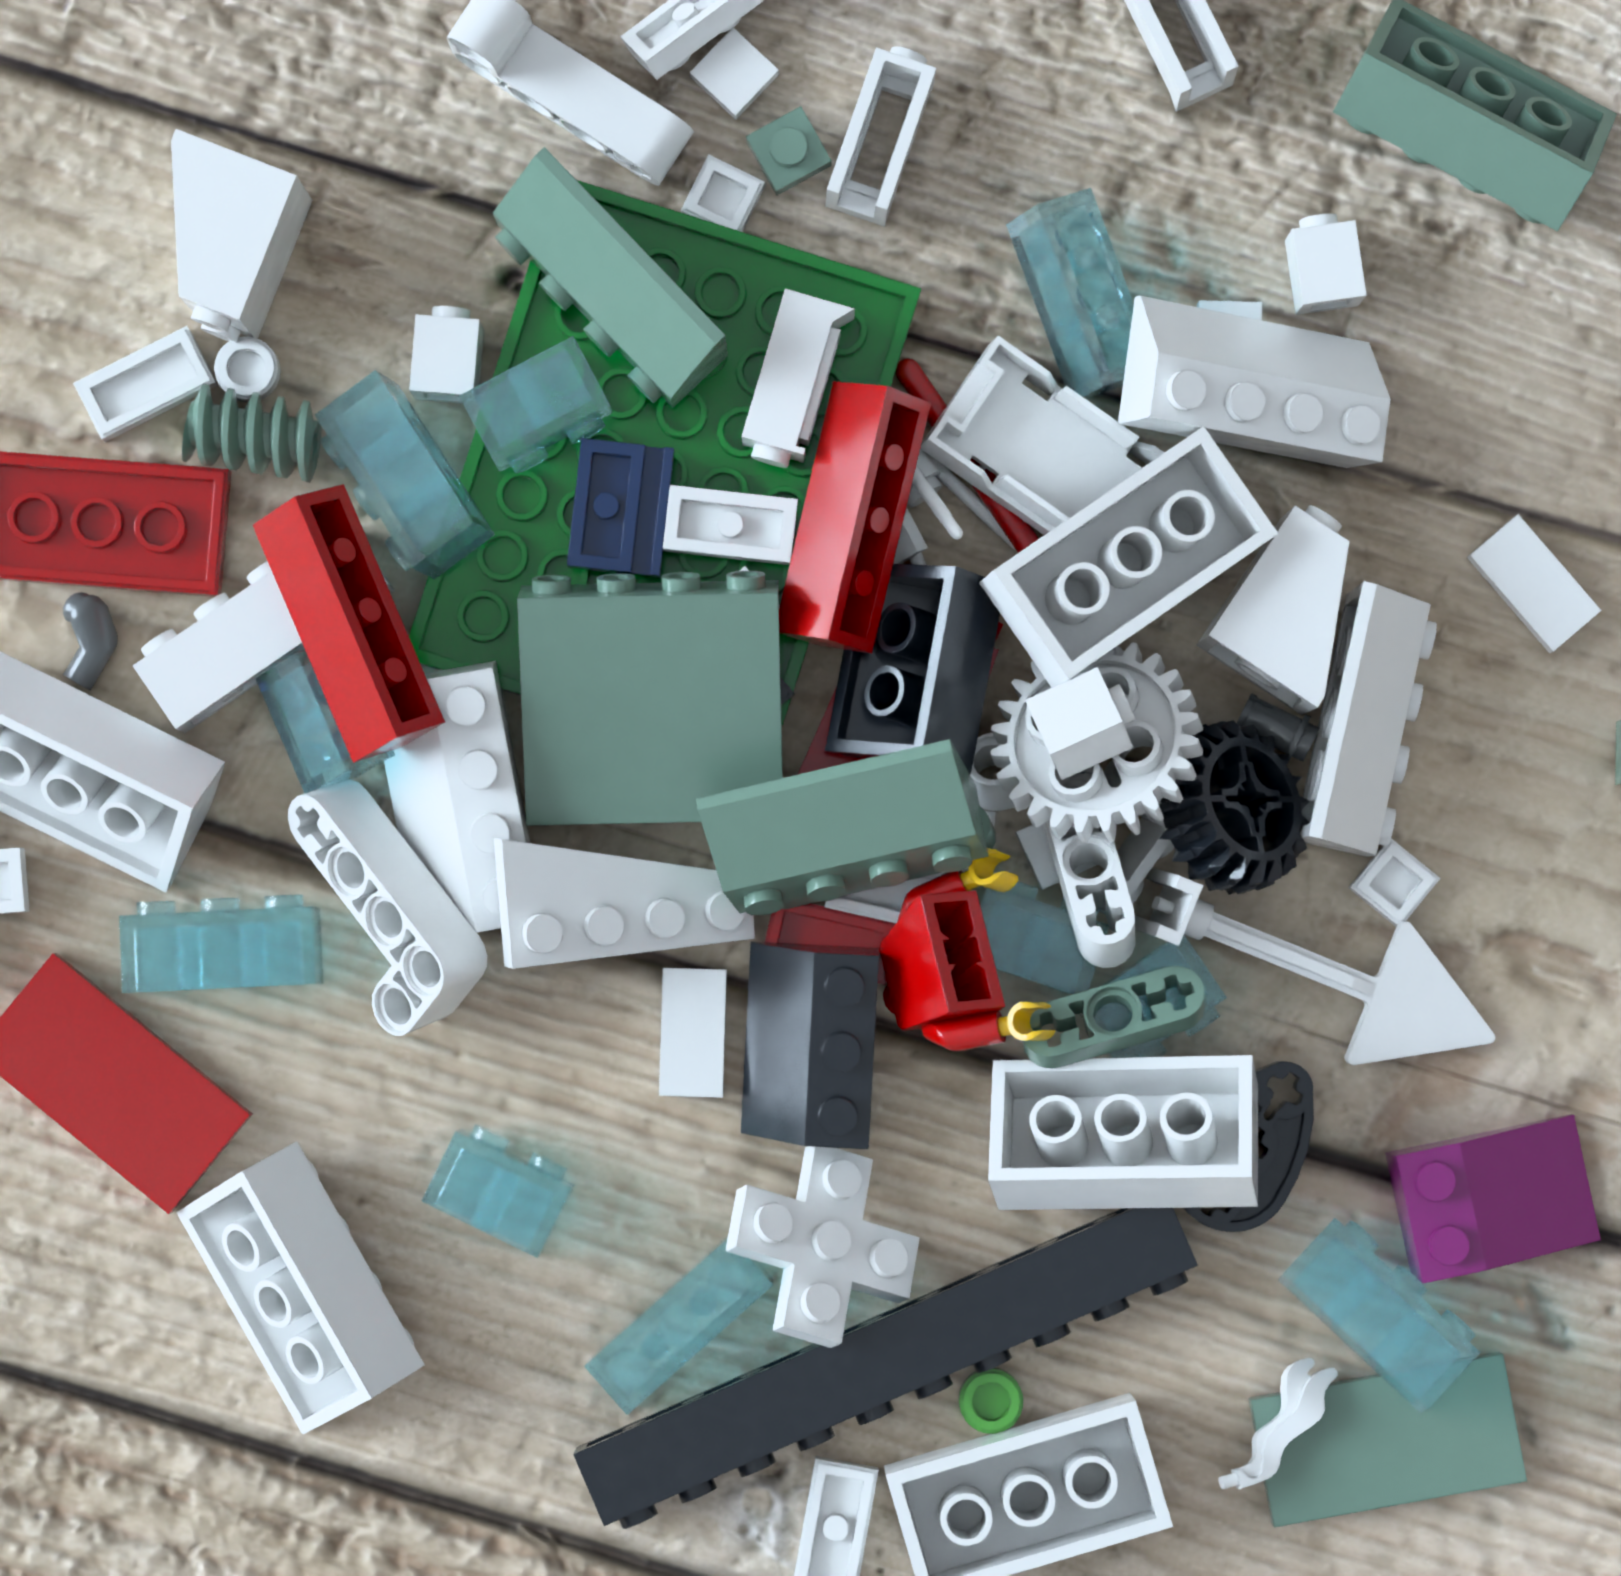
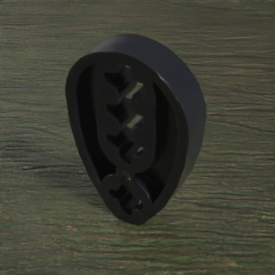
[1183,1061,1314,1232]

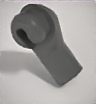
[63,592,118,691]

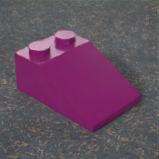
[1385,1114,1601,1283]

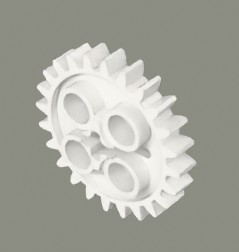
[990,642,1203,844]

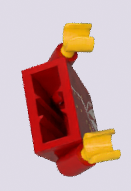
[880,848,1055,1051]

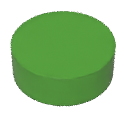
[958,1368,1023,1434]

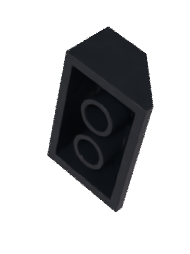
[825,564,1000,774]
[741,941,879,1149]

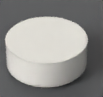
[214,336,281,402]

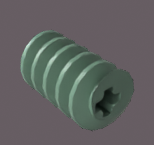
[182,384,322,483]

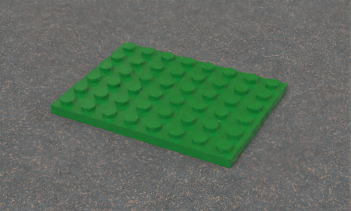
[409,180,922,728]

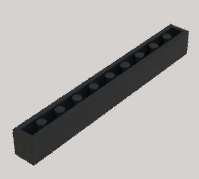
[573,1208,1198,1529]

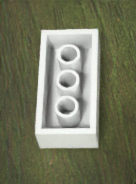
[979,426,1279,688]
[988,1055,1258,1210]
[884,1393,1173,1576]

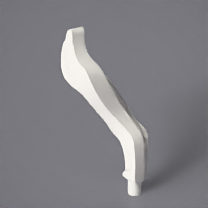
[1218,1358,1338,1490]

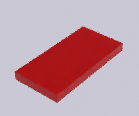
[0,451,232,597]
[0,953,253,1214]

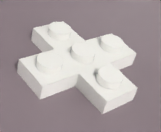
[726,1146,920,1348]

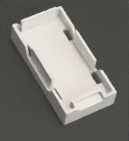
[920,336,1165,535]

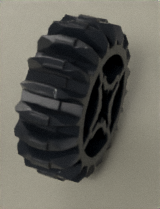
[1159,720,1310,895]

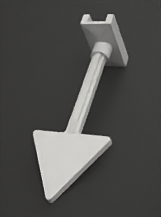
[1135,868,1495,1065]

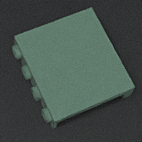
[517,571,783,826]

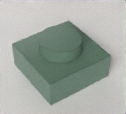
[746,106,832,196]

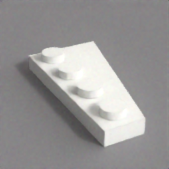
[494,838,755,969]

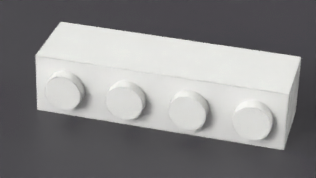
[133,561,395,733]

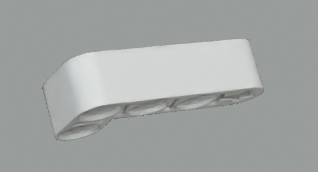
[447,0,694,186]
[970,732,1135,968]
[288,779,487,1036]

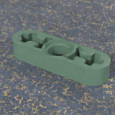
[1022,966,1206,1069]

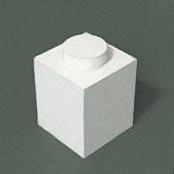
[1285,214,1367,315]
[409,306,485,405]
[1025,667,1136,780]

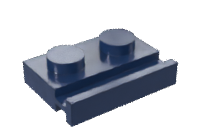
[567,438,675,578]

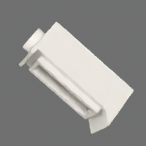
[1124,0,1238,112]
[825,47,936,227]
[741,288,855,468]

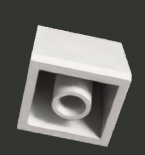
[171,129,313,343]
[1196,505,1350,715]

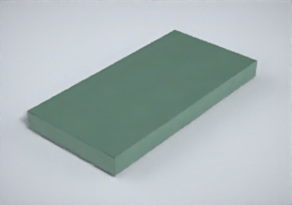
[1248,1352,1527,1528]

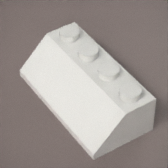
[1118,296,1391,468]
[1300,581,1437,857]
[0,651,225,893]
[382,661,531,933]
[176,1141,425,1434]

